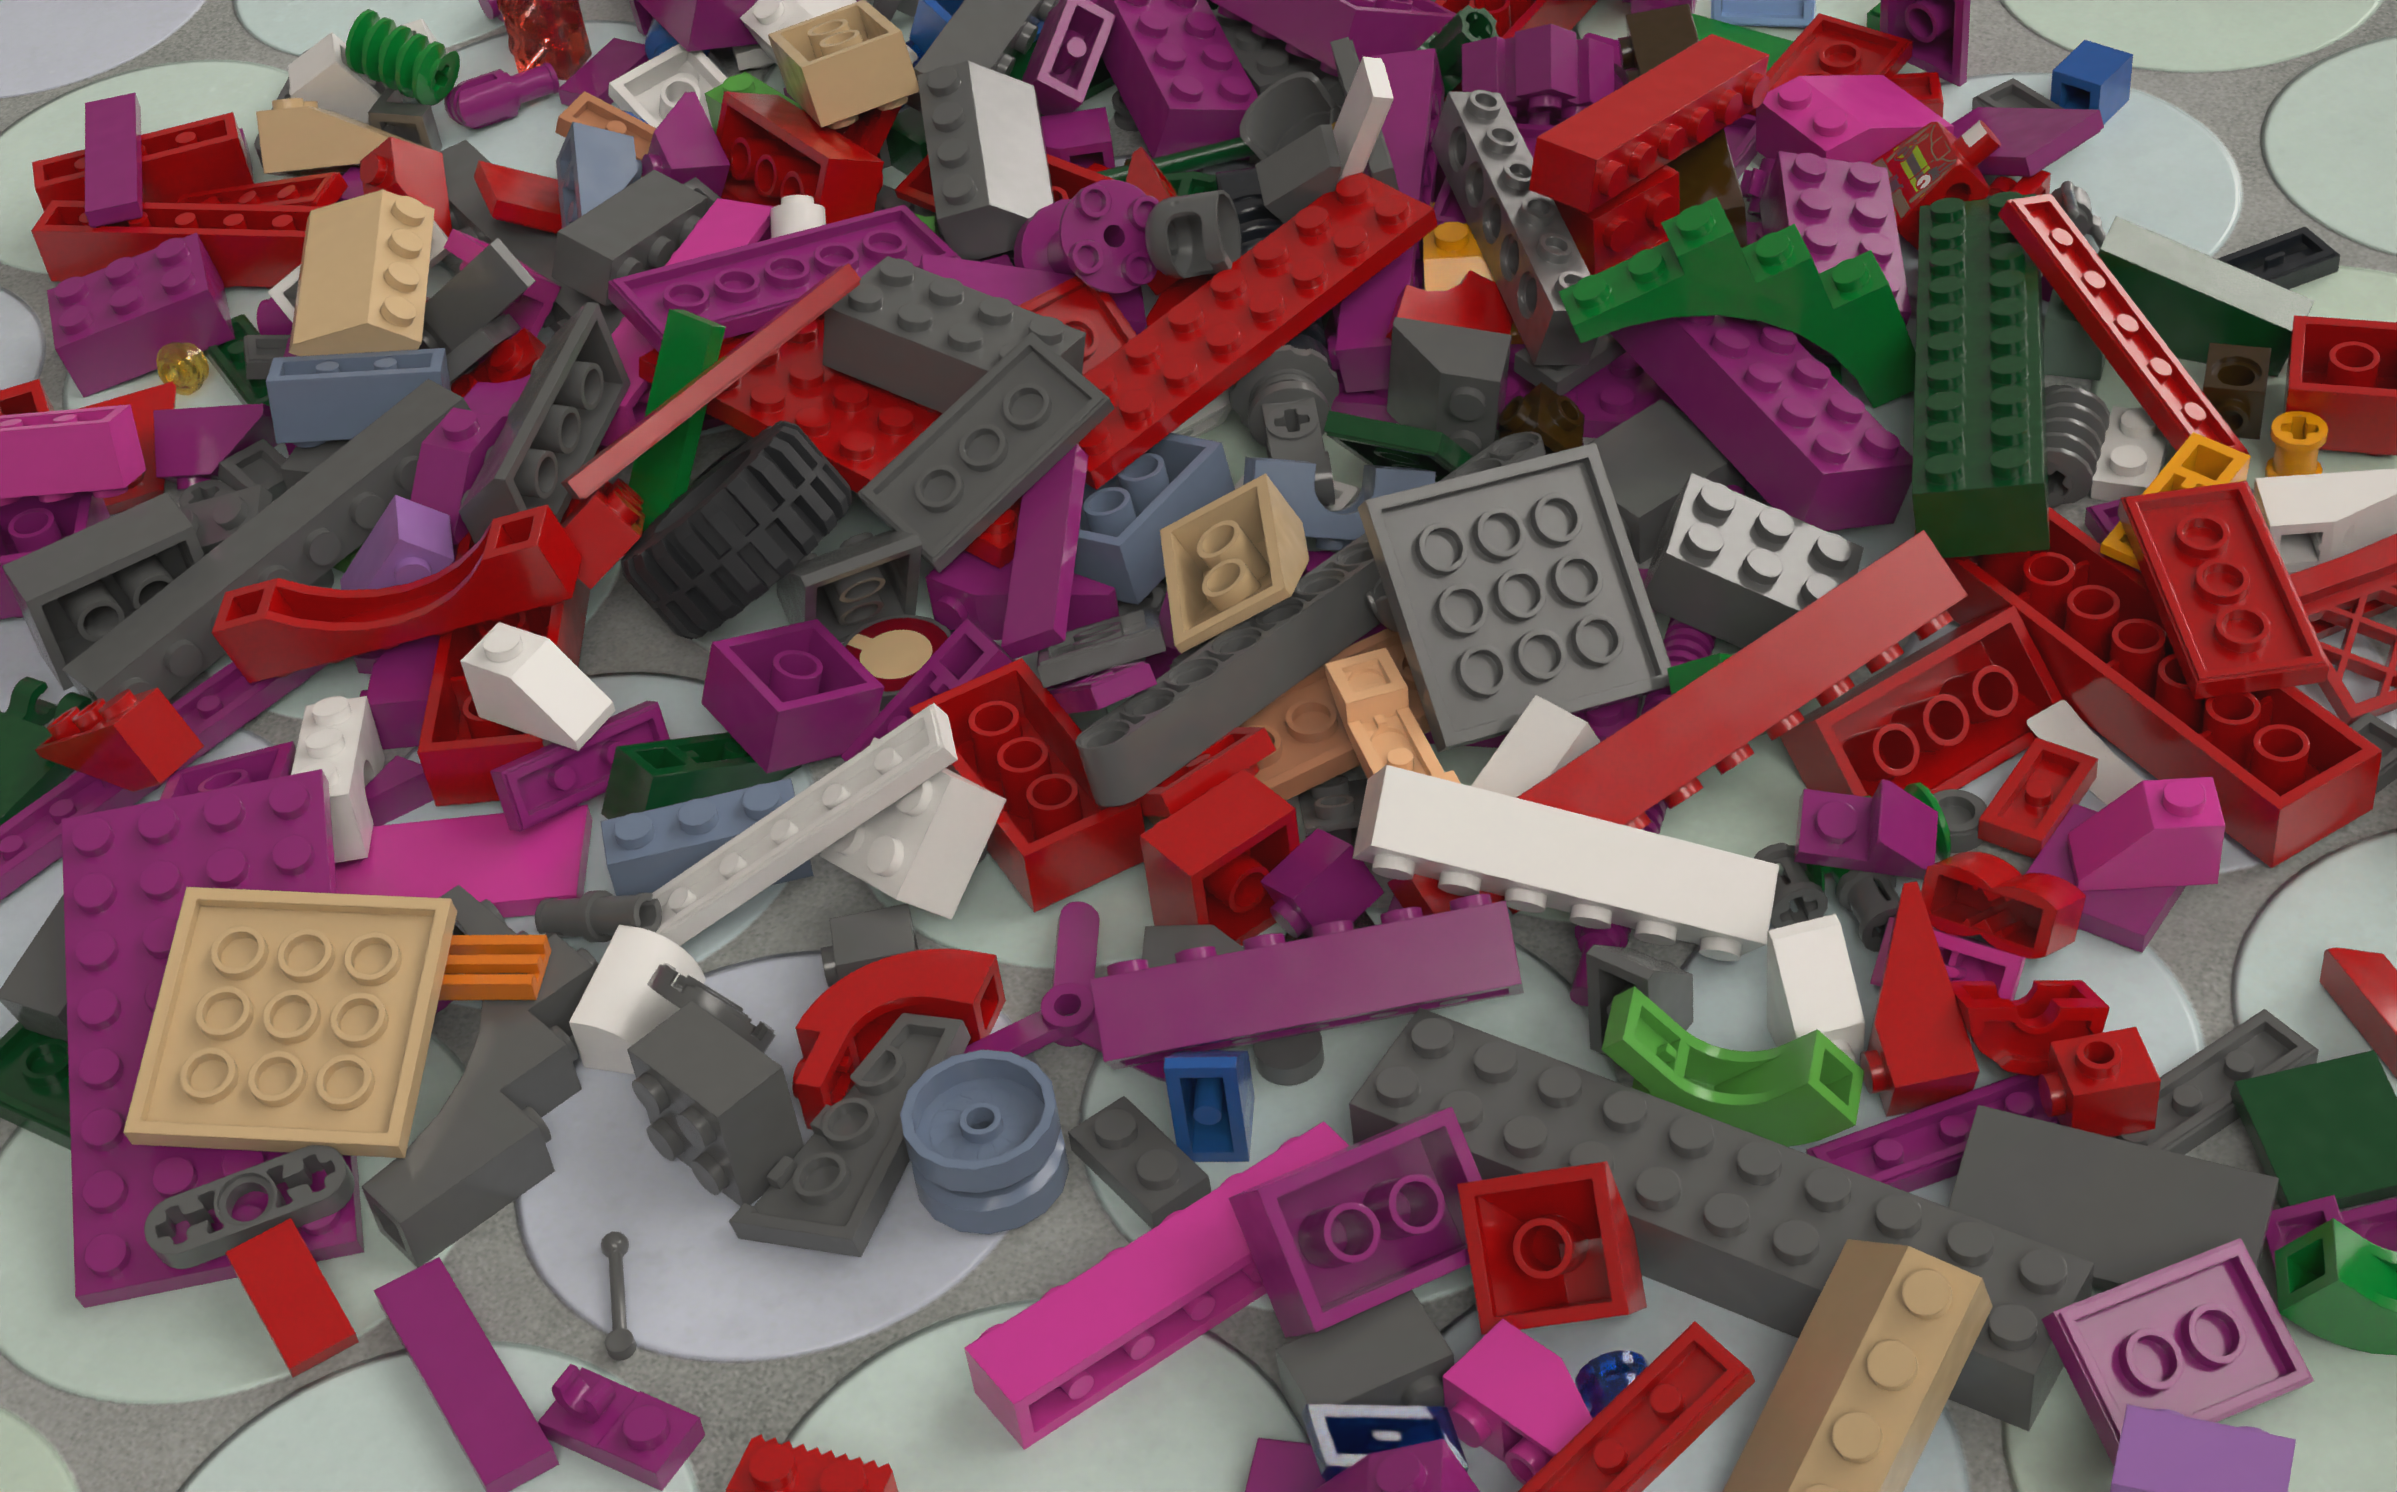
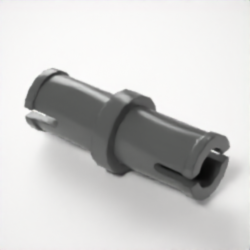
[535,890,662,942]

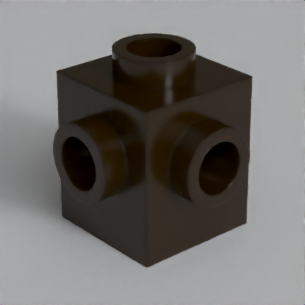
[1499,382,1585,455]

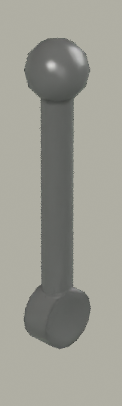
[601,1232,637,1361]

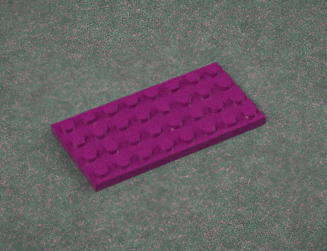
[61,769,364,1308]

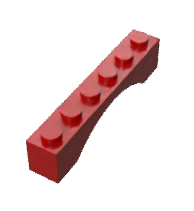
[211,504,582,684]

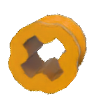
[2265,411,2328,477]

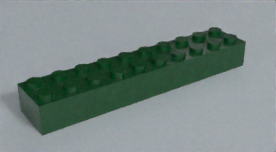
[1912,191,2050,558]

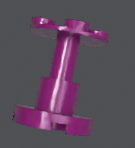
[1014,180,1159,294]

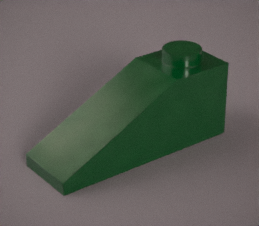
[601,732,802,819]

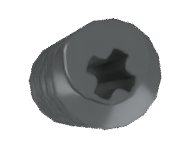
[2045,385,2110,508]

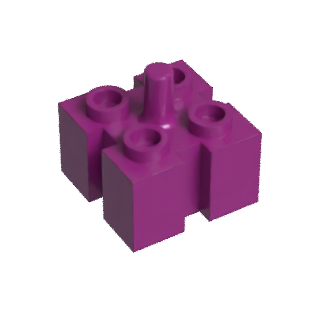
[1462,24,1614,125]

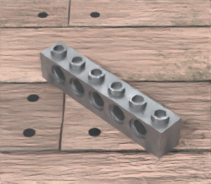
[1431,90,1598,365]

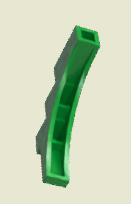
[1559,197,1916,409]

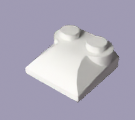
[609,44,727,128]

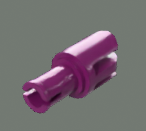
[444,63,560,129]

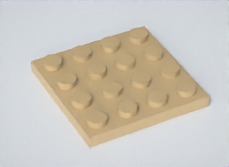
[123,887,457,1158]

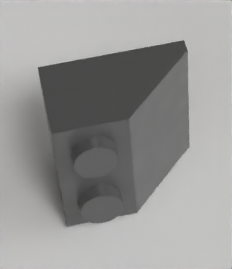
[1387,317,1512,457]

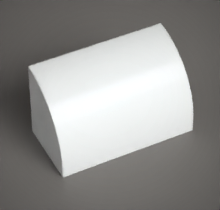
[569,925,706,1075]

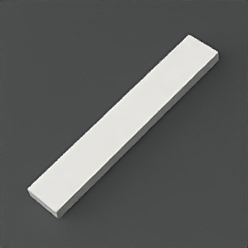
[651,703,958,946]

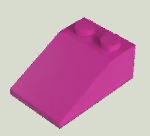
[1756,75,1954,163]

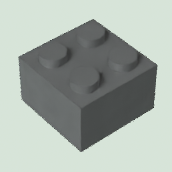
[627,1001,804,1206]

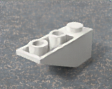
[2253,468,2397,572]

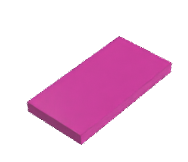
[335,805,593,918]

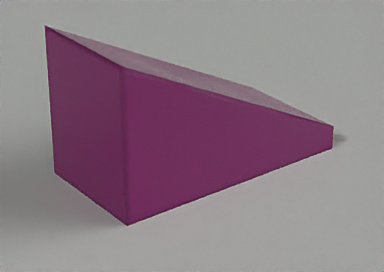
[365,755,434,826]

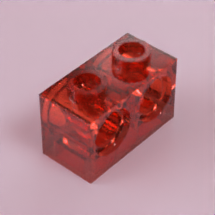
[497,0,592,80]

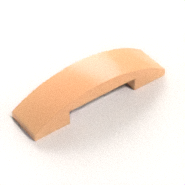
[1325,648,1461,784]

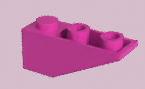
[1442,1319,1593,1485]

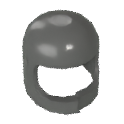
[1145,190,1242,279]

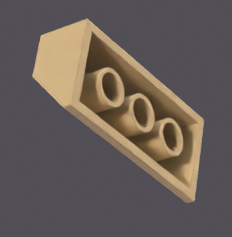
[289,189,435,356]
[1723,1239,1993,1492]

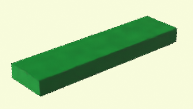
[629,309,726,533]

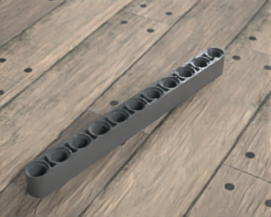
[1075,432,1546,807]

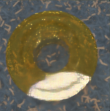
[156,342,209,395]

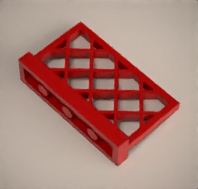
[2289,537,2397,726]

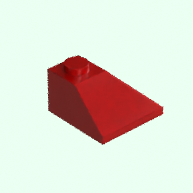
[1457,1161,1647,1335]

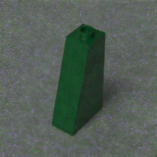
[2098,216,2314,377]

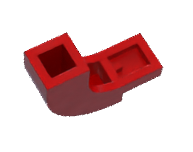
[792,948,1006,1130]

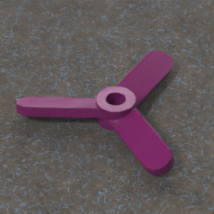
[963,901,1166,1082]

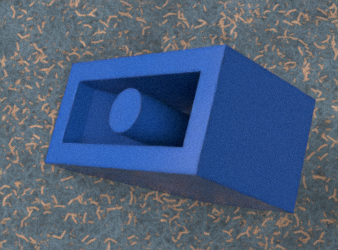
[1164,1050,1255,1162]

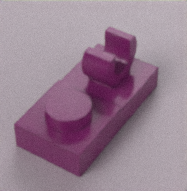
[538,1364,705,1491]

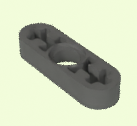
[144,1145,355,1269]

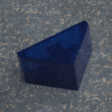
[1301,1404,1469,1482]

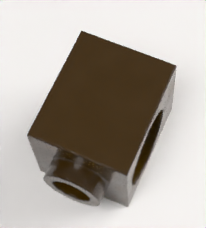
[2203,343,2271,440]

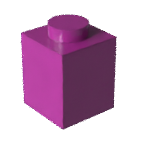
[1260,828,1385,938]

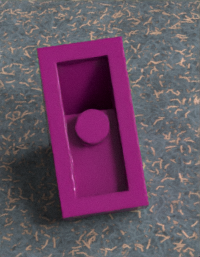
[1794,780,1938,880]

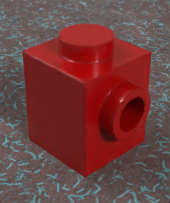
[2038,1027,2161,1137]

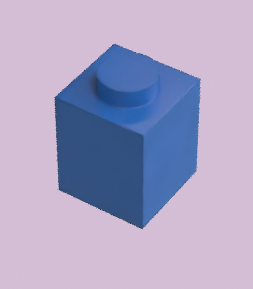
[2050,40,2133,124]

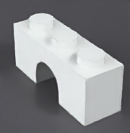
[291,696,385,863]

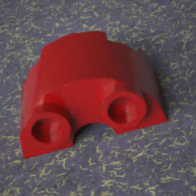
[1950,980,2110,1076]

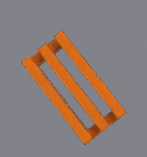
[439,935,551,1000]

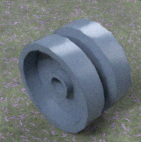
[900,1050,1069,1234]

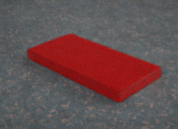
[2118,481,2330,700]

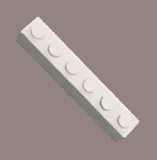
[1353,765,1779,961]

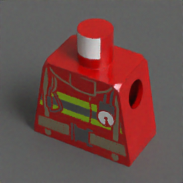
[1871,120,2001,250]

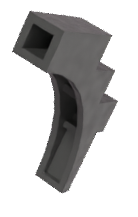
[361,885,599,1268]

